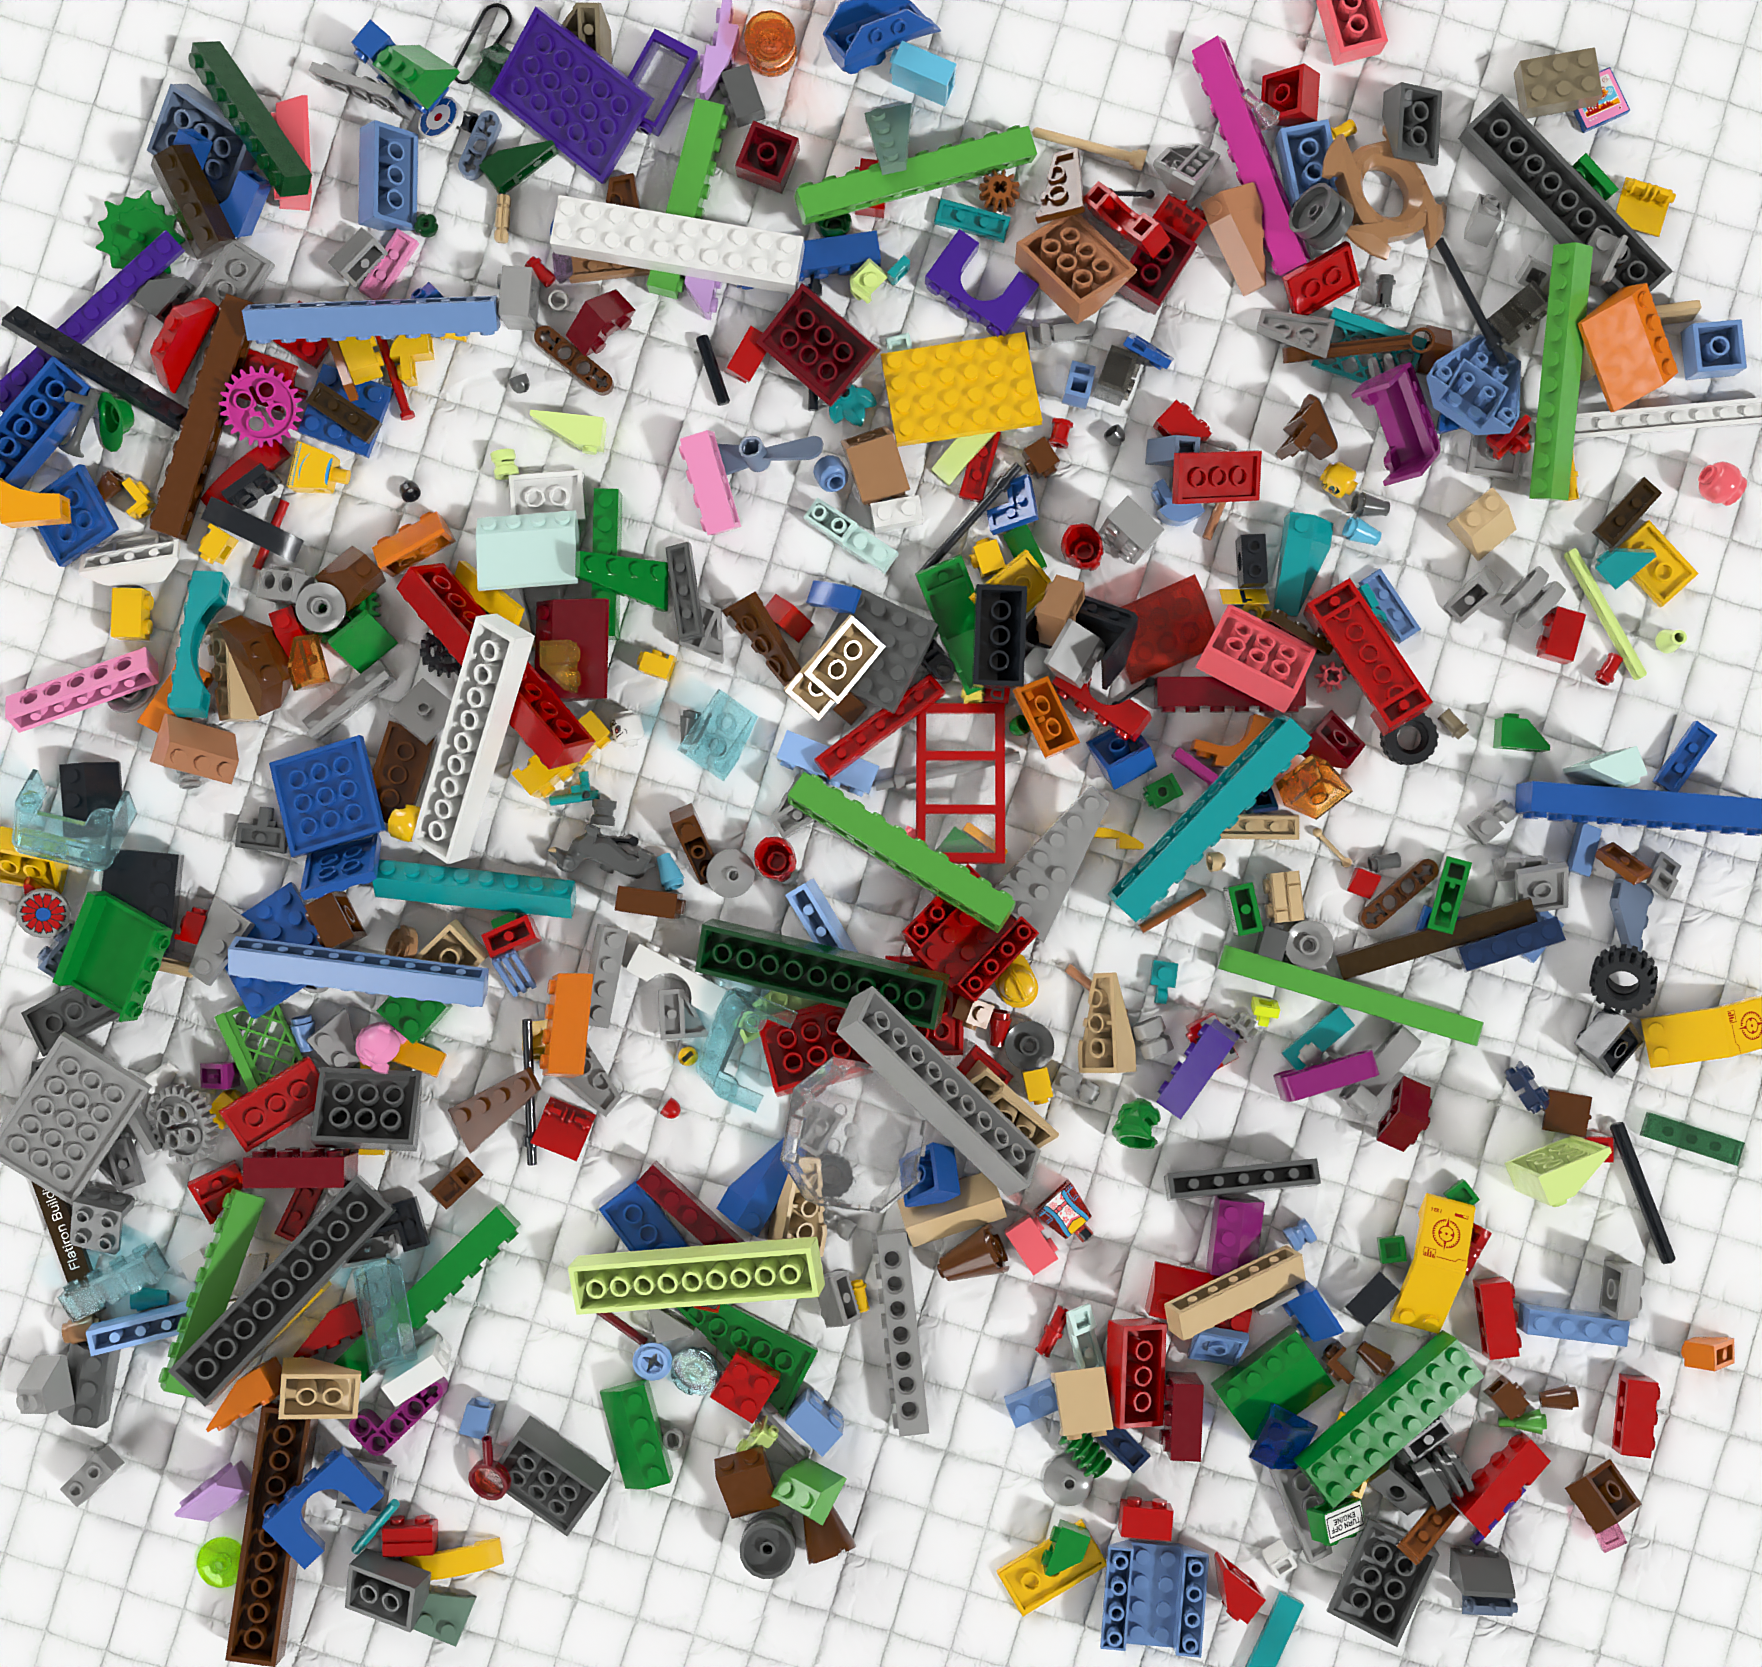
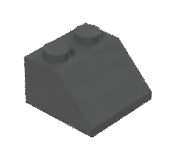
[1449,1545,1516,1599]

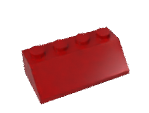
[1145,1261,1252,1333]

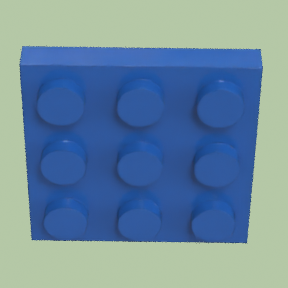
[298,364,394,458]
[37,464,119,567]
[300,833,382,900]

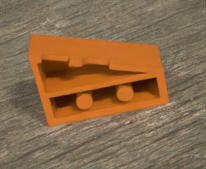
[137,664,214,733]

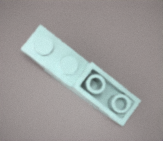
[804,497,899,574]

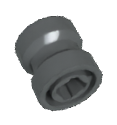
[590,799,617,826]

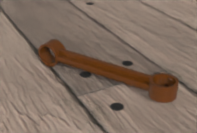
[1282,327,1435,364]

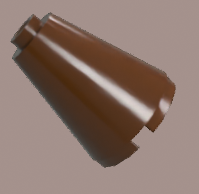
[937,1224,1009,1282]
[803,1506,856,1565]

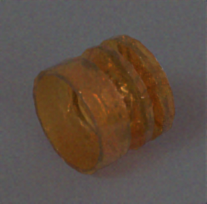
[744,10,797,77]

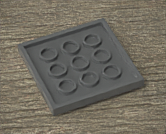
[819,584,940,714]

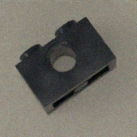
[1235,534,1268,589]

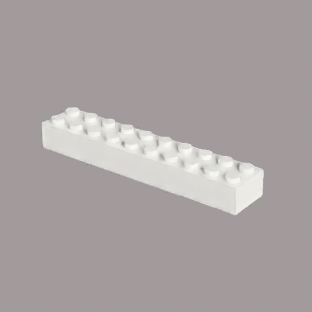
[550,195,805,294]
[412,613,535,864]

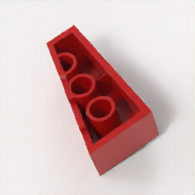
[1451,1432,1551,1538]

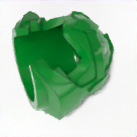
[1112,1098,1161,1149]

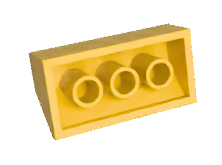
[0,826,71,894]

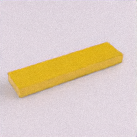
[454,561,525,626]

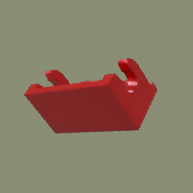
[724,325,767,384]

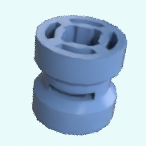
[1282,1218,1317,1251]

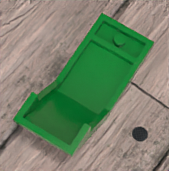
[915,555,984,695]

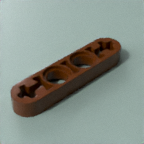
[534,325,614,396]
[1358,859,1439,929]

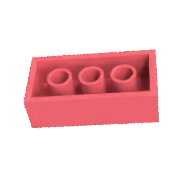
[1316,0,1388,66]

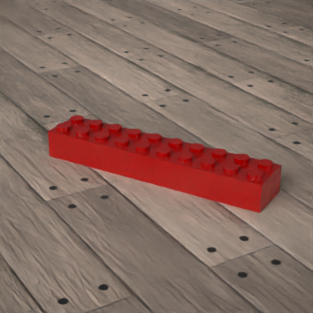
[396,563,596,770]

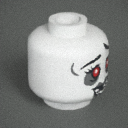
[610,710,644,748]

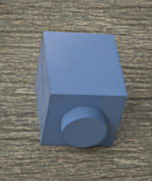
[459,1397,496,1440]

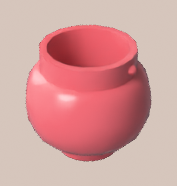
[1698,461,1747,506]

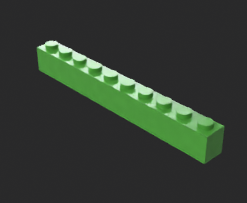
[794,125,1037,226]
[1529,242,1593,501]
[787,772,1016,933]

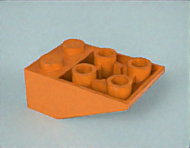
[206,1356,282,1432]

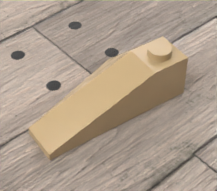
[1078,972,1136,1073]

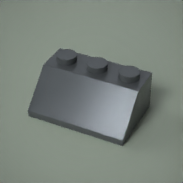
[58,1341,121,1429]
[345,1548,431,1633]

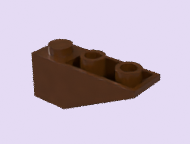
[669,803,715,885]

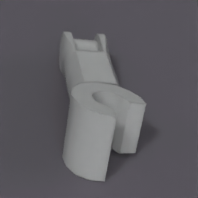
[1027,320,1096,351]

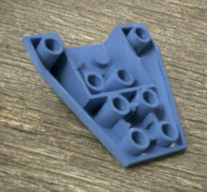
[1426,334,1521,435]

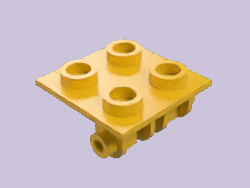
[1616,177,1676,237]

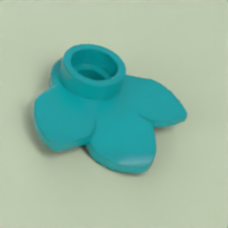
[829,384,877,427]

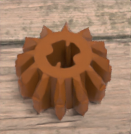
[979,169,1020,213]

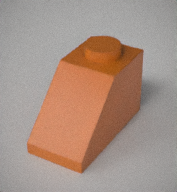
[1681,1337,1735,1371]

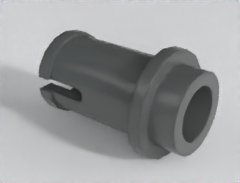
[1375,274,1396,307]
[1367,852,1402,873]

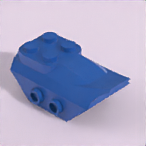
[823,0,941,74]

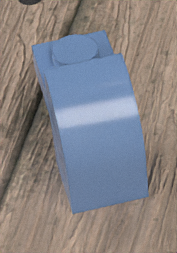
[1061,360,1096,409]
[1151,479,1205,526]

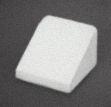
[1261,1540,1298,1579]

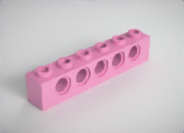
[5,647,159,733]

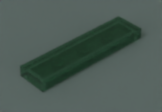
[1640,1112,1745,1166]

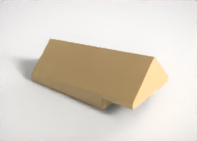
[783,615,885,721]
[965,1060,1059,1148]
[897,1172,1007,1247]

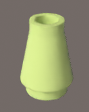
[1655,629,1687,653]

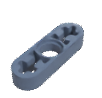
[458,110,502,181]

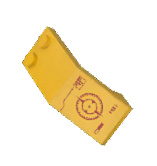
[1640,996,1762,1068]
[1389,1193,1476,1334]

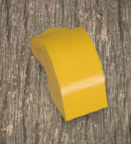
[390,334,435,387]

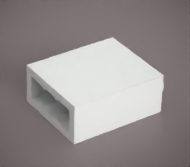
[381,1333,452,1407]

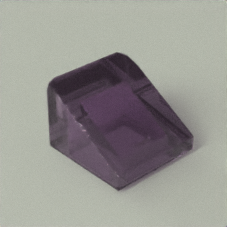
[552,252,573,284]

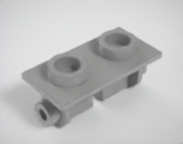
[1491,855,1548,881]

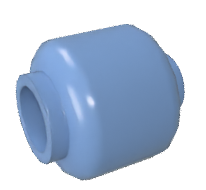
[813,455,849,492]

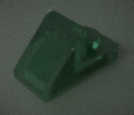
[469,43,511,97]

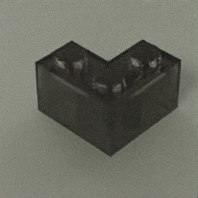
[1487,280,1548,346]
[1092,345,1141,406]

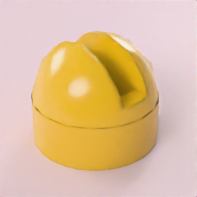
[678,1046,698,1066]

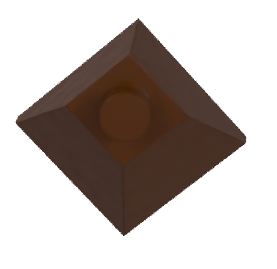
[315,546,386,613]

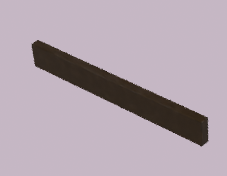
[1335,897,1538,980]

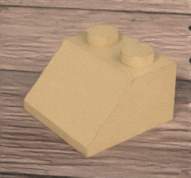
[1446,487,1517,561]

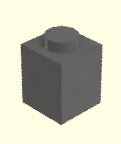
[1253,922,1290,961]

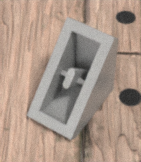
[649,1308,696,1344]

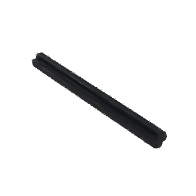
[1610,1122,1676,1264]

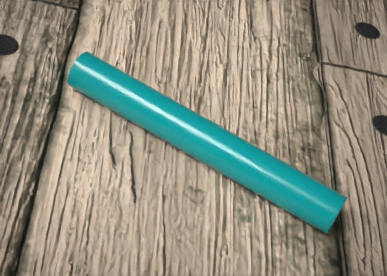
[351,1499,400,1555]

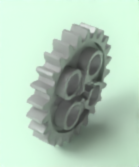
[149,1083,219,1164]

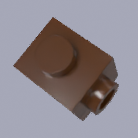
[1321,1341,1355,1385]

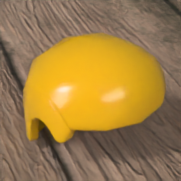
[388,804,421,842]

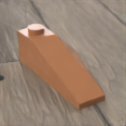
[1201,182,1266,296]

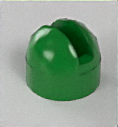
[1009,715,1030,736]

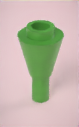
[1498,1409,1547,1435]

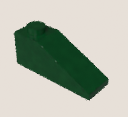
[479,140,559,194]

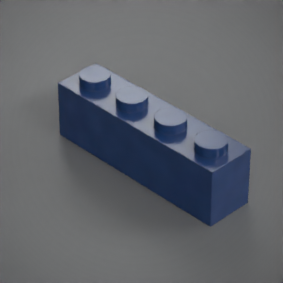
[1456,916,1566,973]

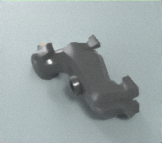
[547,823,656,879]

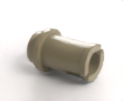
[1437,708,1469,740]

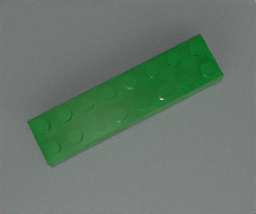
[1293,1330,1484,1508]

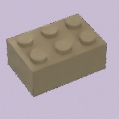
[1514,47,1603,119]

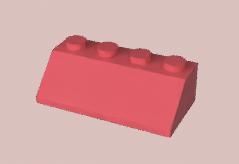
[271,95,312,211]

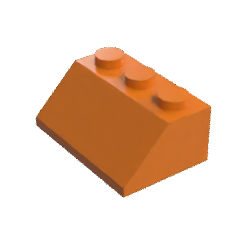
[372,511,456,577]
[1012,676,1080,759]

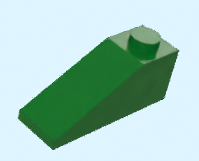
[1427,856,1472,935]

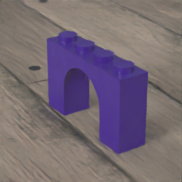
[925,229,1039,337]

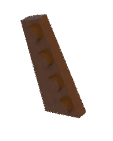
[722,591,801,687]

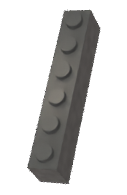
[1164,1158,1321,1201]

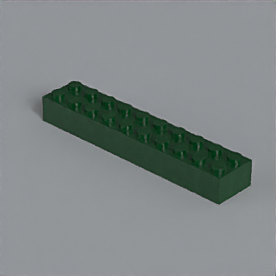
[695,918,950,1030]

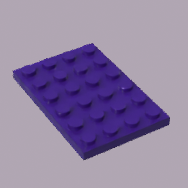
[489,6,654,184]

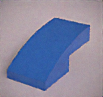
[806,580,862,614]

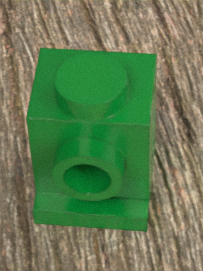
[1142,773,1184,810]

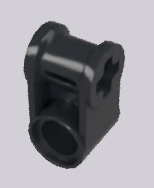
[921,639,955,684]

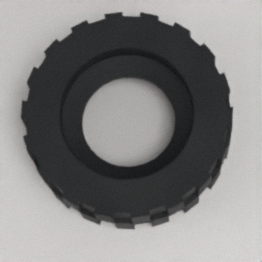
[1379,713,1439,765]

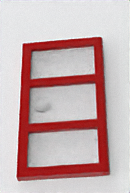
[916,703,1005,864]

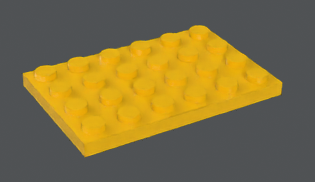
[880,332,1043,447]

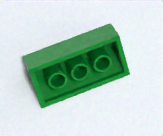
[600,1379,674,1490]

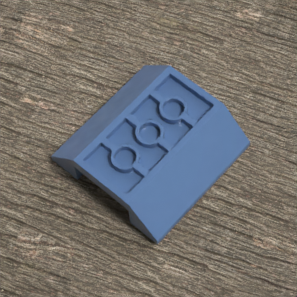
[1100,1539,1209,1658]

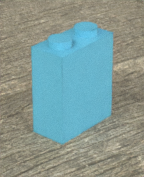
[889,41,956,107]

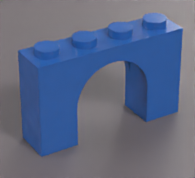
[173,129,272,238]
[262,1446,384,1570]

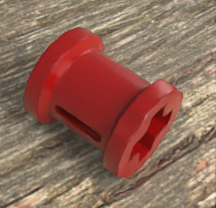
[1047,418,1074,449]

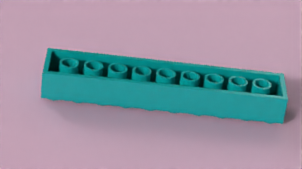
[1107,714,1312,922]

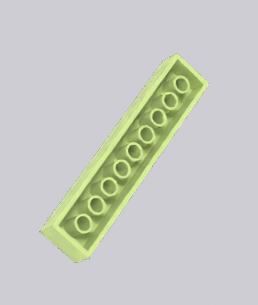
[568,1237,825,1315]

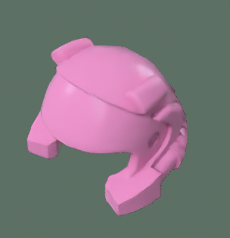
[355,1022,407,1074]

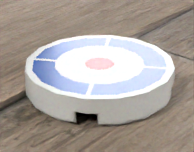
[418,96,464,143]

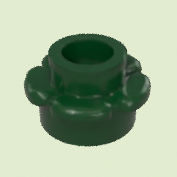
[414,214,438,238]

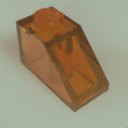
[287,634,330,691]

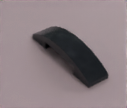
[201,496,304,563]

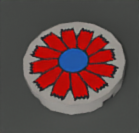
[16,888,71,938]

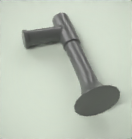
[58,388,101,458]

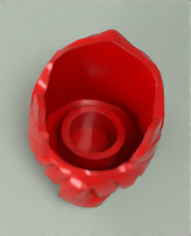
[1061,523,1104,571]
[754,837,797,882]

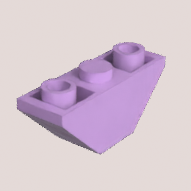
[685,276,722,320]

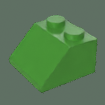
[771,1457,847,1526]

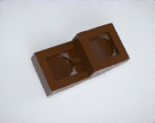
[430,1157,484,1210]

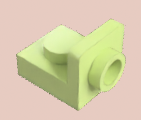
[849,258,888,304]

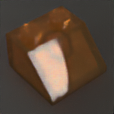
[1276,754,1353,820]

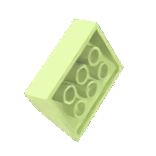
[1504,1135,1612,1207]

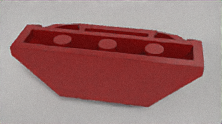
[150,297,219,394]

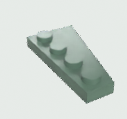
[864,103,913,175]

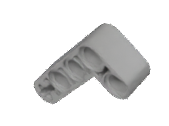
[1339,1024,1421,1117]

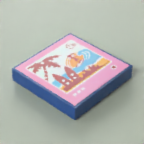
[1573,67,1630,133]

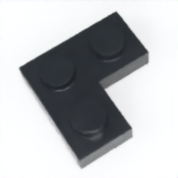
[373,1196,430,1252]

